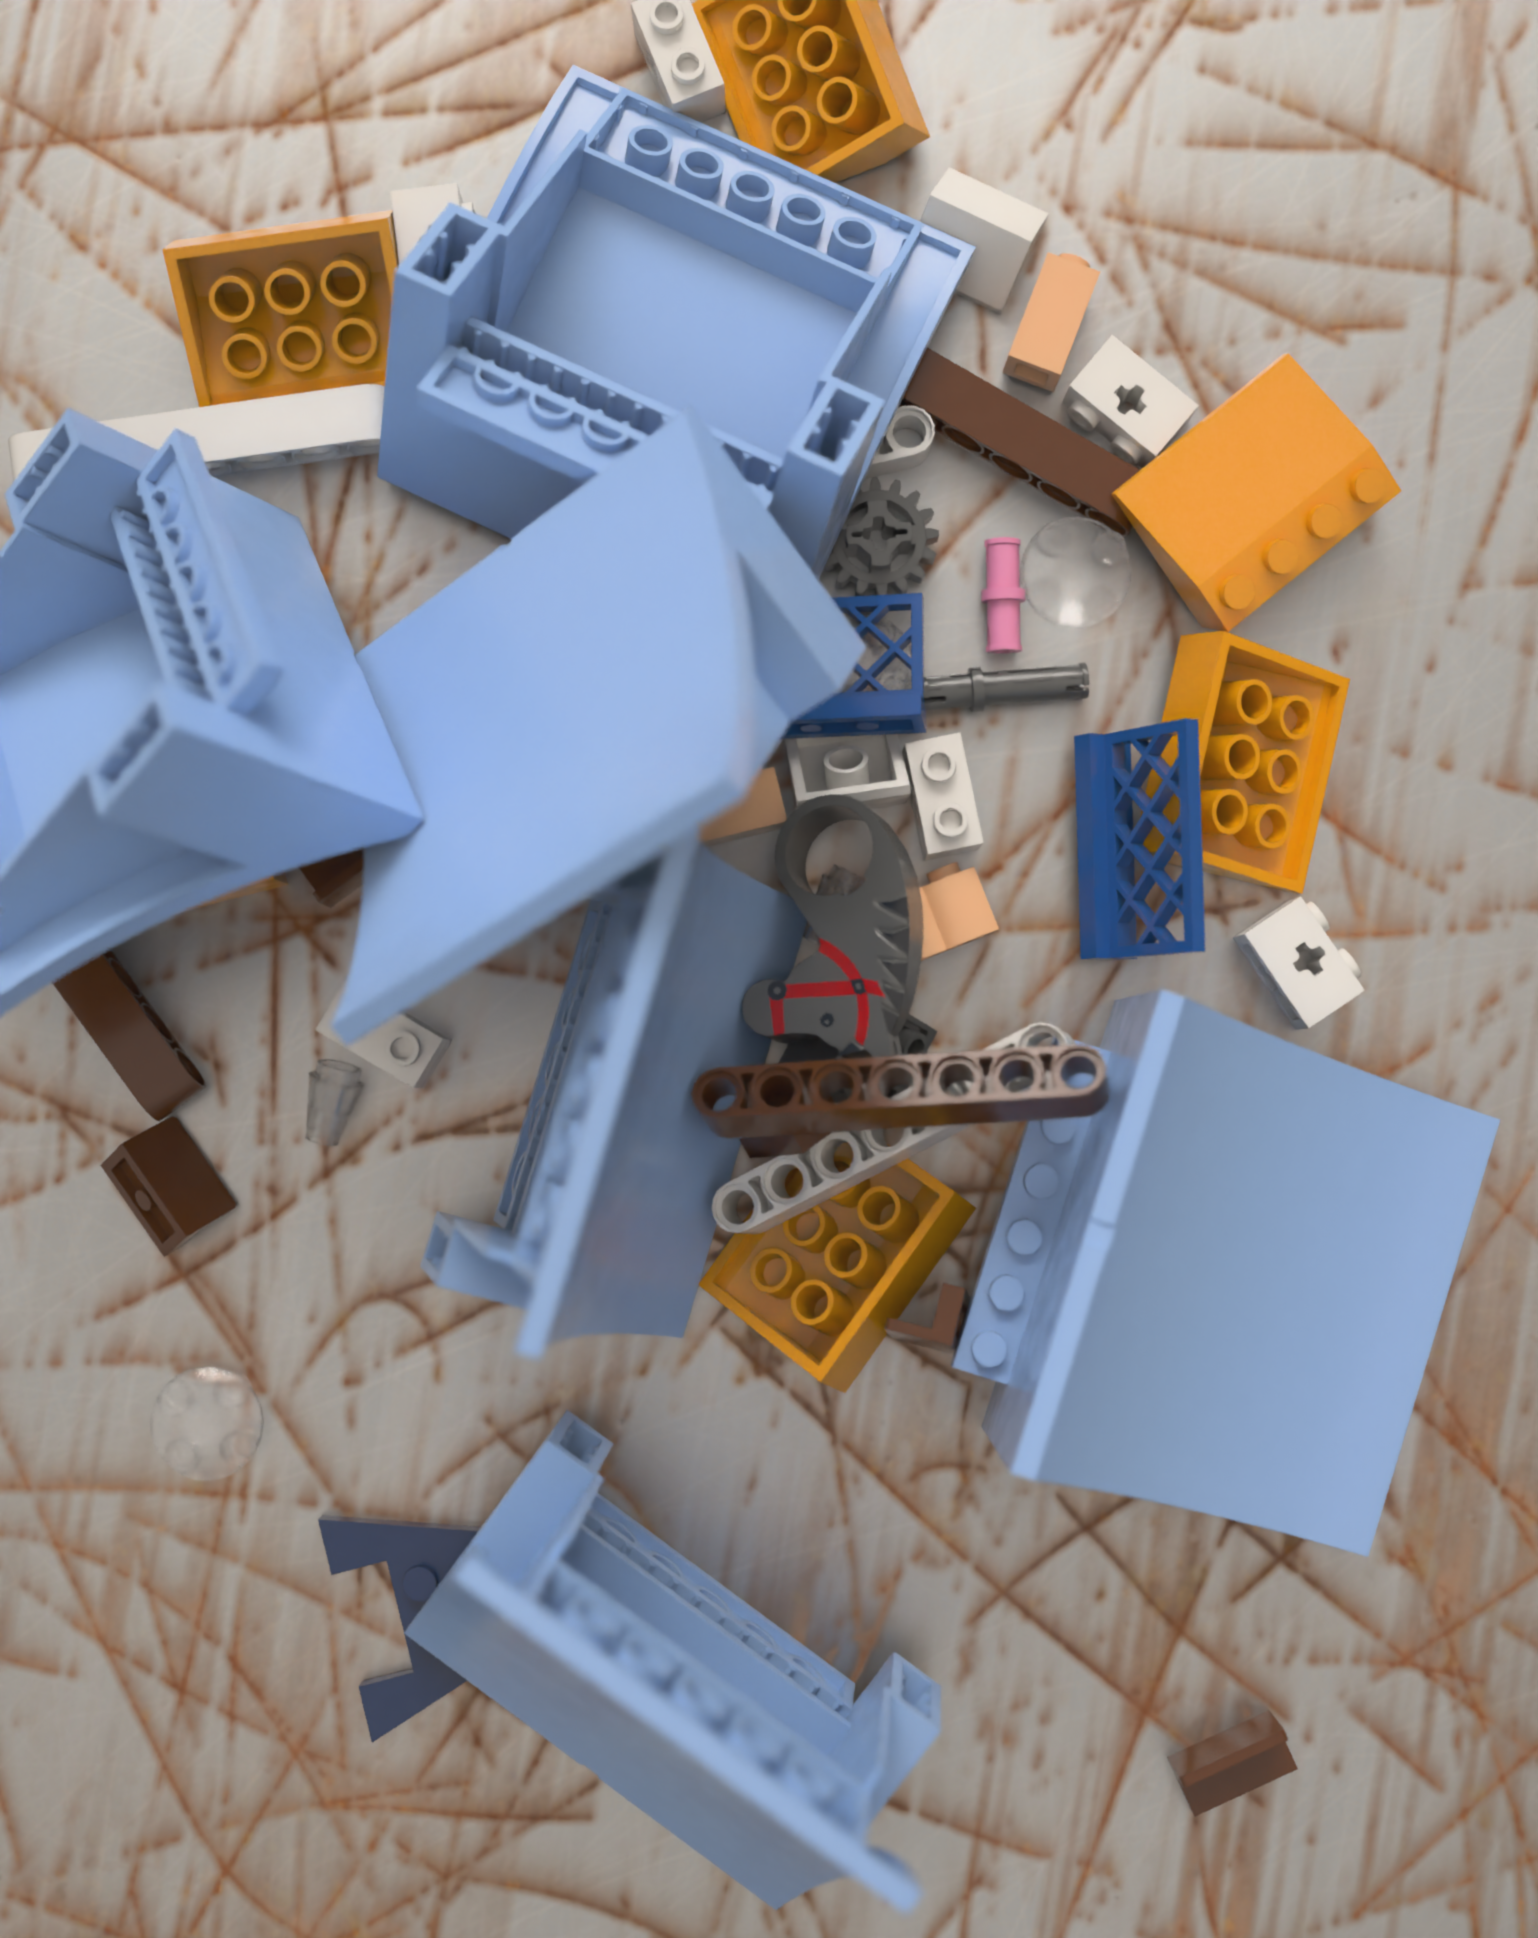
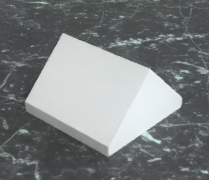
[920,168,1048,315]
[785,734,911,810]

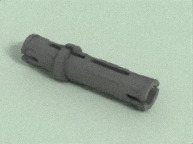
[924,663,1089,712]

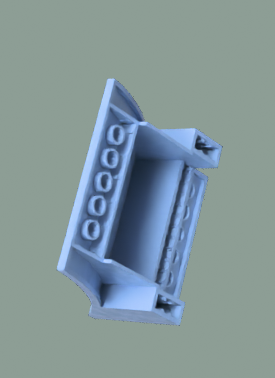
[377,65,975,580]
[330,405,866,1046]
[0,408,424,1018]
[420,828,807,1360]
[950,989,1500,1557]
[404,1410,941,1915]

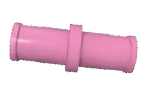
[981,537,1026,654]

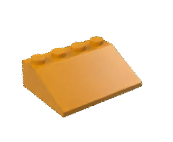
[692,0,930,183]
[162,210,399,407]
[1111,353,1401,632]
[1139,631,1350,894]
[699,1142,976,1393]

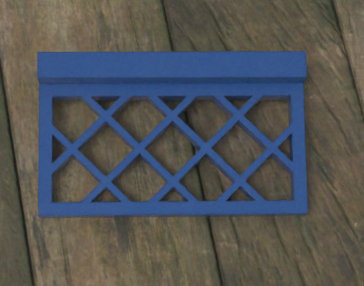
[780,593,926,739]
[1074,718,1205,960]

